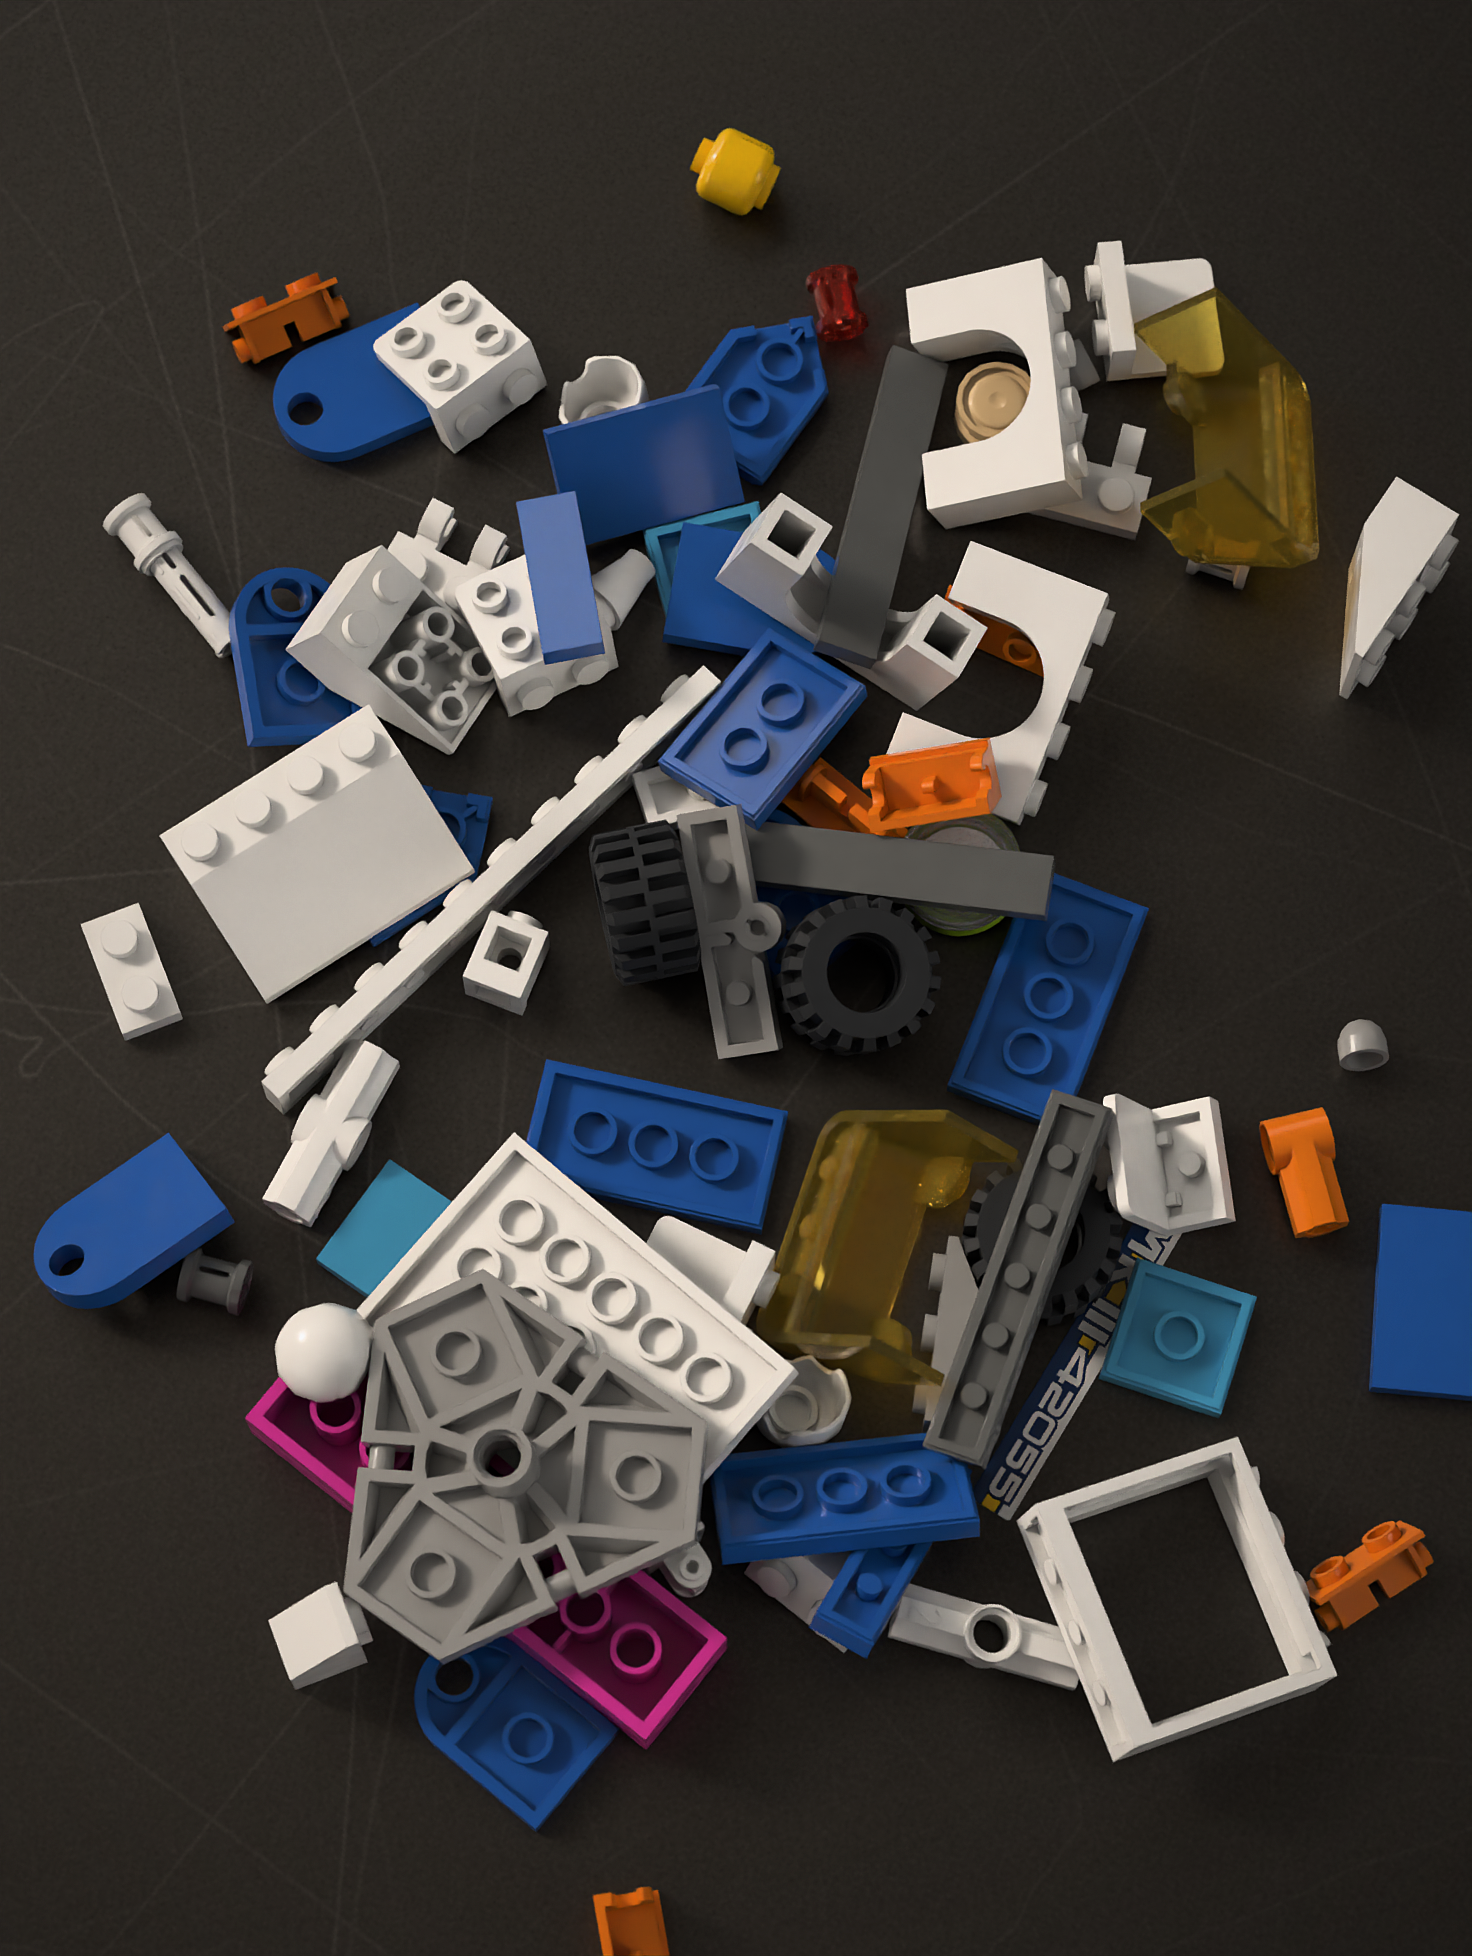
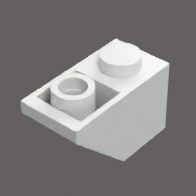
[268,1582,373,1690]

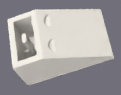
[1339,476,1459,699]
[285,545,497,755]

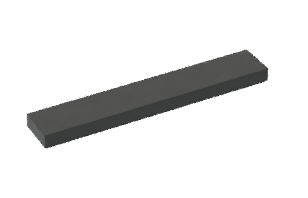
[813,345,949,669]
[683,822,1056,921]
[922,1089,1114,1470]

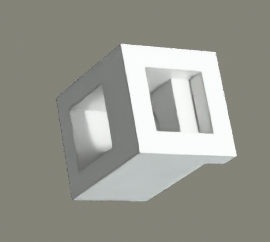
[463,910,550,1016]

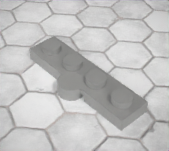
[676,804,786,1059]

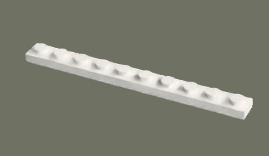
[261,665,721,1115]

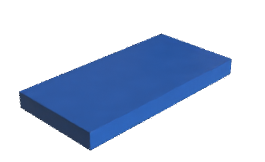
[946,873,1149,1126]
[526,1059,788,1235]
[708,1433,980,1565]

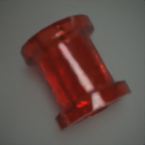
[805,264,869,341]

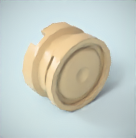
[954,362,1031,444]

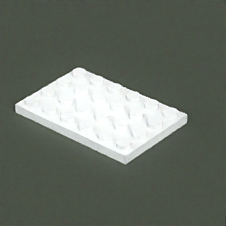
[357,1133,799,1484]

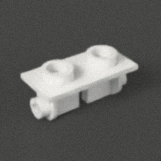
[644,1522,711,1597]

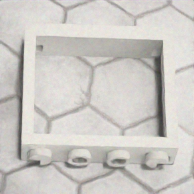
[1016,1437,1337,1762]

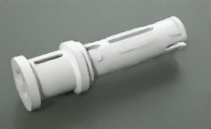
[103,493,232,659]

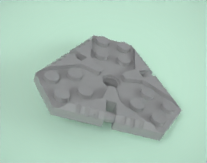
[343,1269,708,1664]

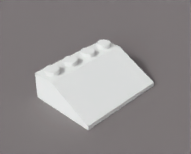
[159,704,475,1004]

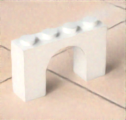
[906,258,1088,529]
[715,493,987,711]
[886,541,1116,826]

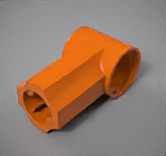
[1259,1107,1349,1238]

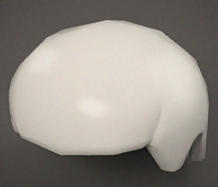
[559,355,649,425]
[275,1303,374,1403]
[756,1355,852,1448]

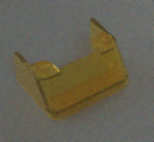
[1134,287,1319,568]
[756,1110,1019,1386]

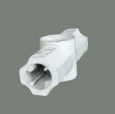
[262,1038,400,1227]
[888,1584,1079,1691]

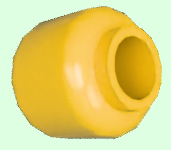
[690,128,781,216]

